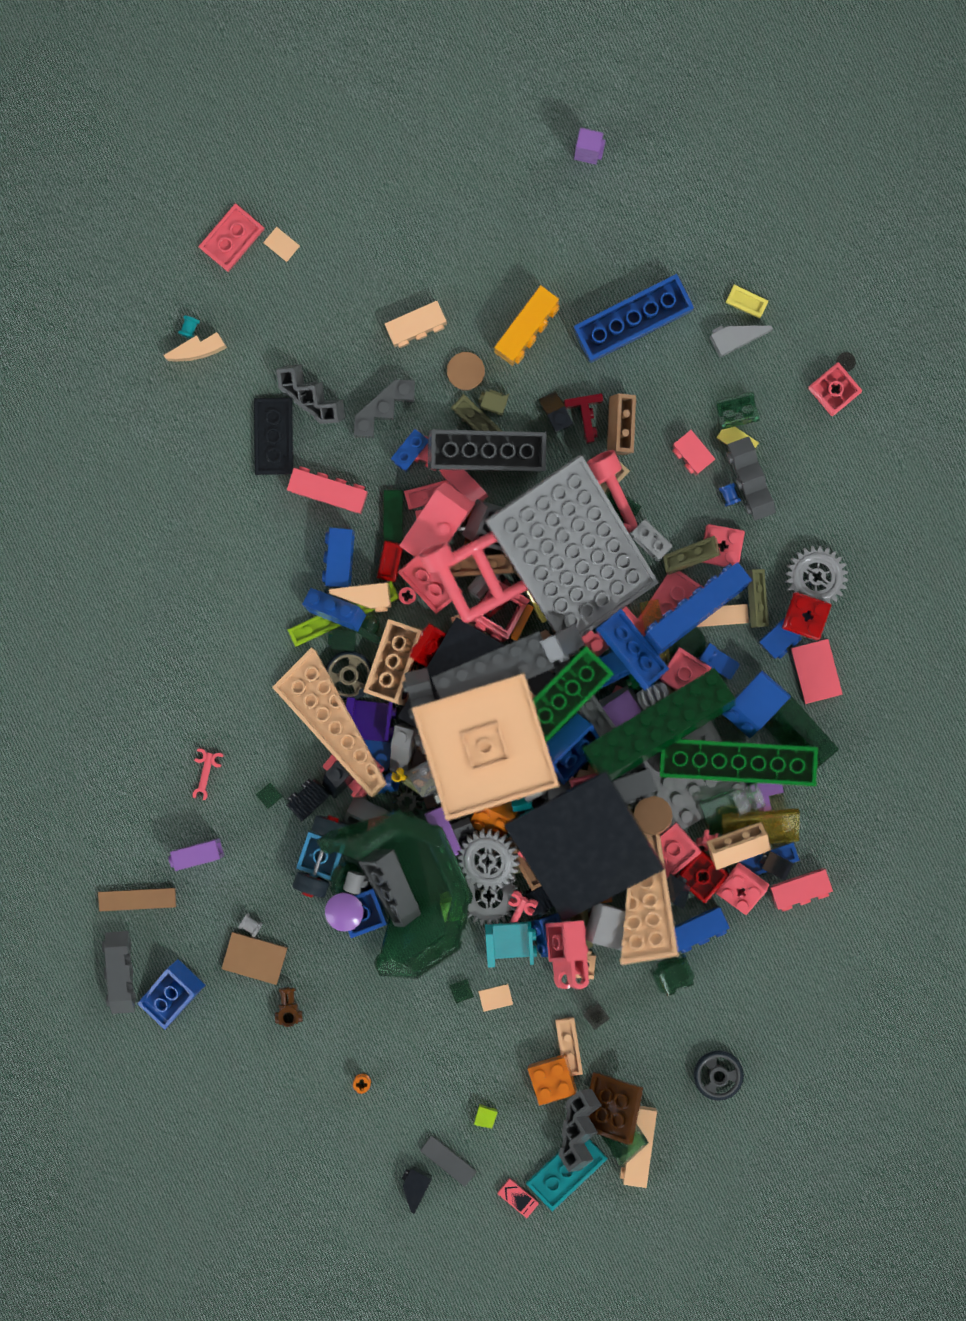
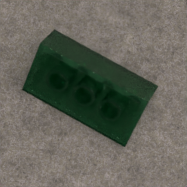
[764,692,839,768]

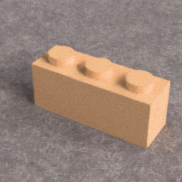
[385,301,447,348]
[706,822,771,870]

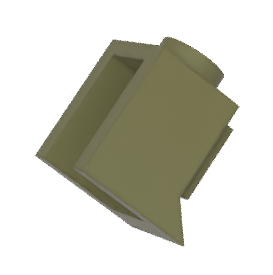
[478,390,509,416]

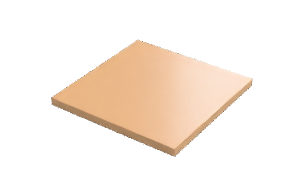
[412,673,559,821]

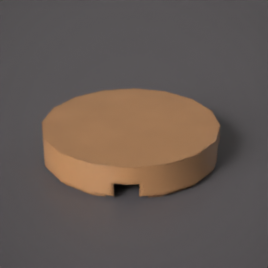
[447,352,485,390]
[634,796,673,835]

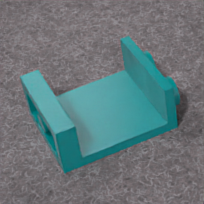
[485,922,537,968]

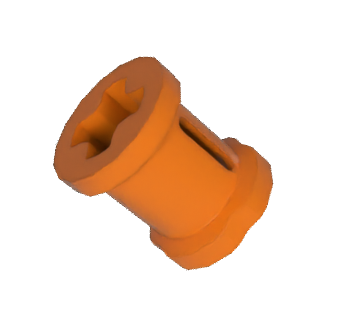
[353,1073,371,1094]

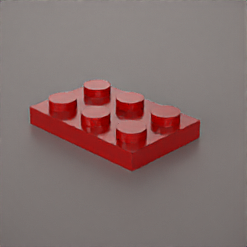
[409,624,446,667]

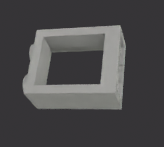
[630,519,673,562]

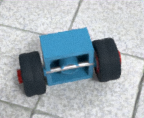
[292,815,349,898]

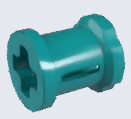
[178,315,200,339]

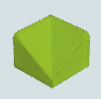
[474,1104,498,1128]

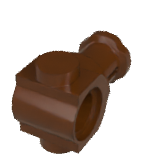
[275,987,303,1027]

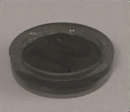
[836,352,856,372]

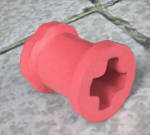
[399,587,416,605]

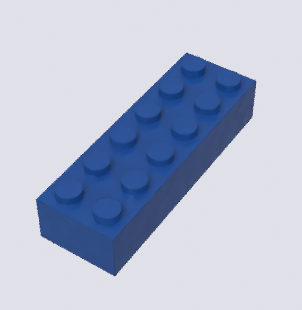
[573,274,694,363]
[644,562,752,655]

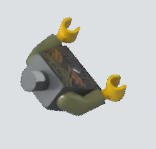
[391,760,441,804]

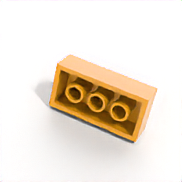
[494,285,560,366]

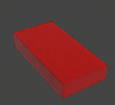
[377,540,403,582]

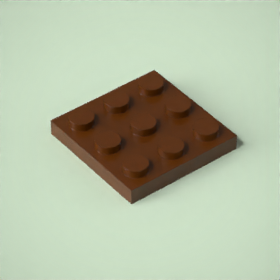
[588,1072,643,1145]

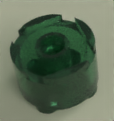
[650,954,695,996]

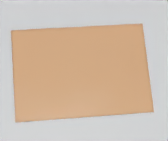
[263,227,300,262]
[479,984,513,1012]

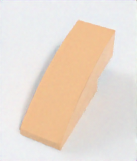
[164,332,227,361]

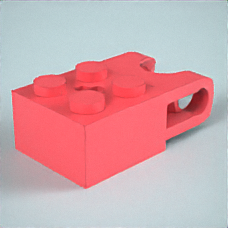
[545,920,589,989]

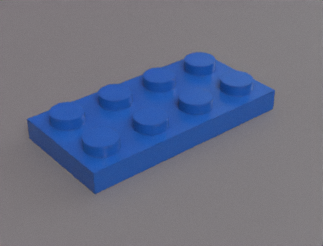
[596,609,669,690]

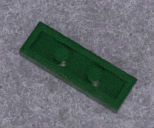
[383,490,403,546]

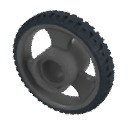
[694,1050,744,1101]

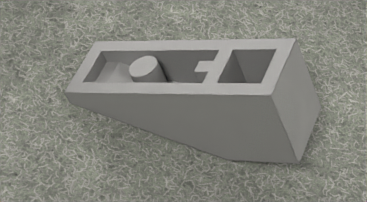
[709,326,773,358]
[390,722,418,781]

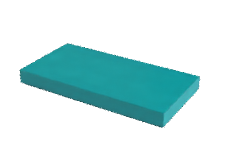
[526,1139,608,1212]

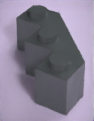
[276,364,345,424]
[354,380,415,438]
[726,436,776,521]
[402,668,435,753]
[102,931,136,1014]
[559,1089,602,1172]

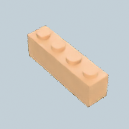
[620,1106,657,1188]

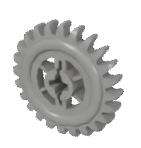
[785,545,848,603]
[457,829,520,890]
[458,866,519,926]

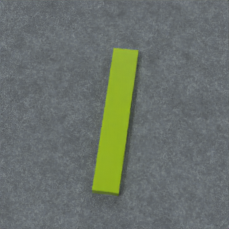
[288,581,399,647]

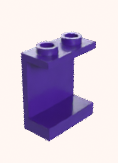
[346,697,397,743]

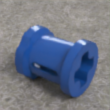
[719,483,741,507]

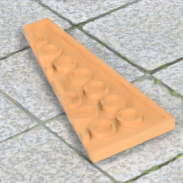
[272,647,387,797]
[620,833,679,965]

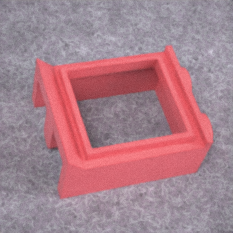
[471,580,530,642]

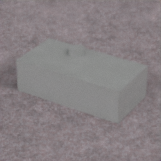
[585,903,660,961]

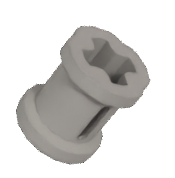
[238,913,263,938]

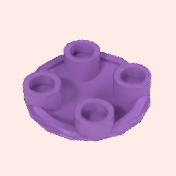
[325,892,364,931]

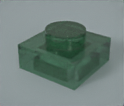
[449,978,474,1004]

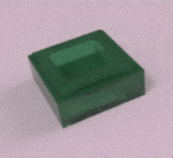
[256,782,283,809]

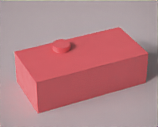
[399,481,475,557]

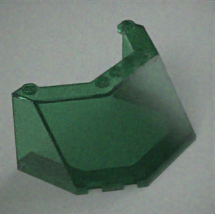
[316,811,473,979]

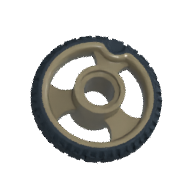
[326,651,372,700]

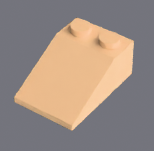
[329,583,392,612]

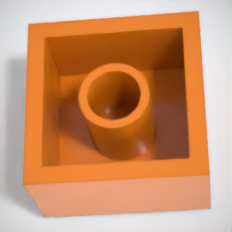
[470,801,518,838]
[528,1054,577,1106]

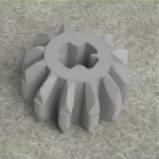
[636,683,669,710]

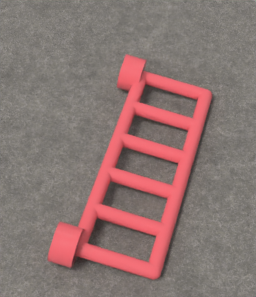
[419,450,638,623]

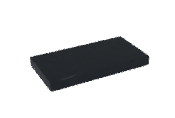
[254,398,294,475]

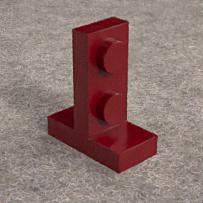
[564,393,603,444]

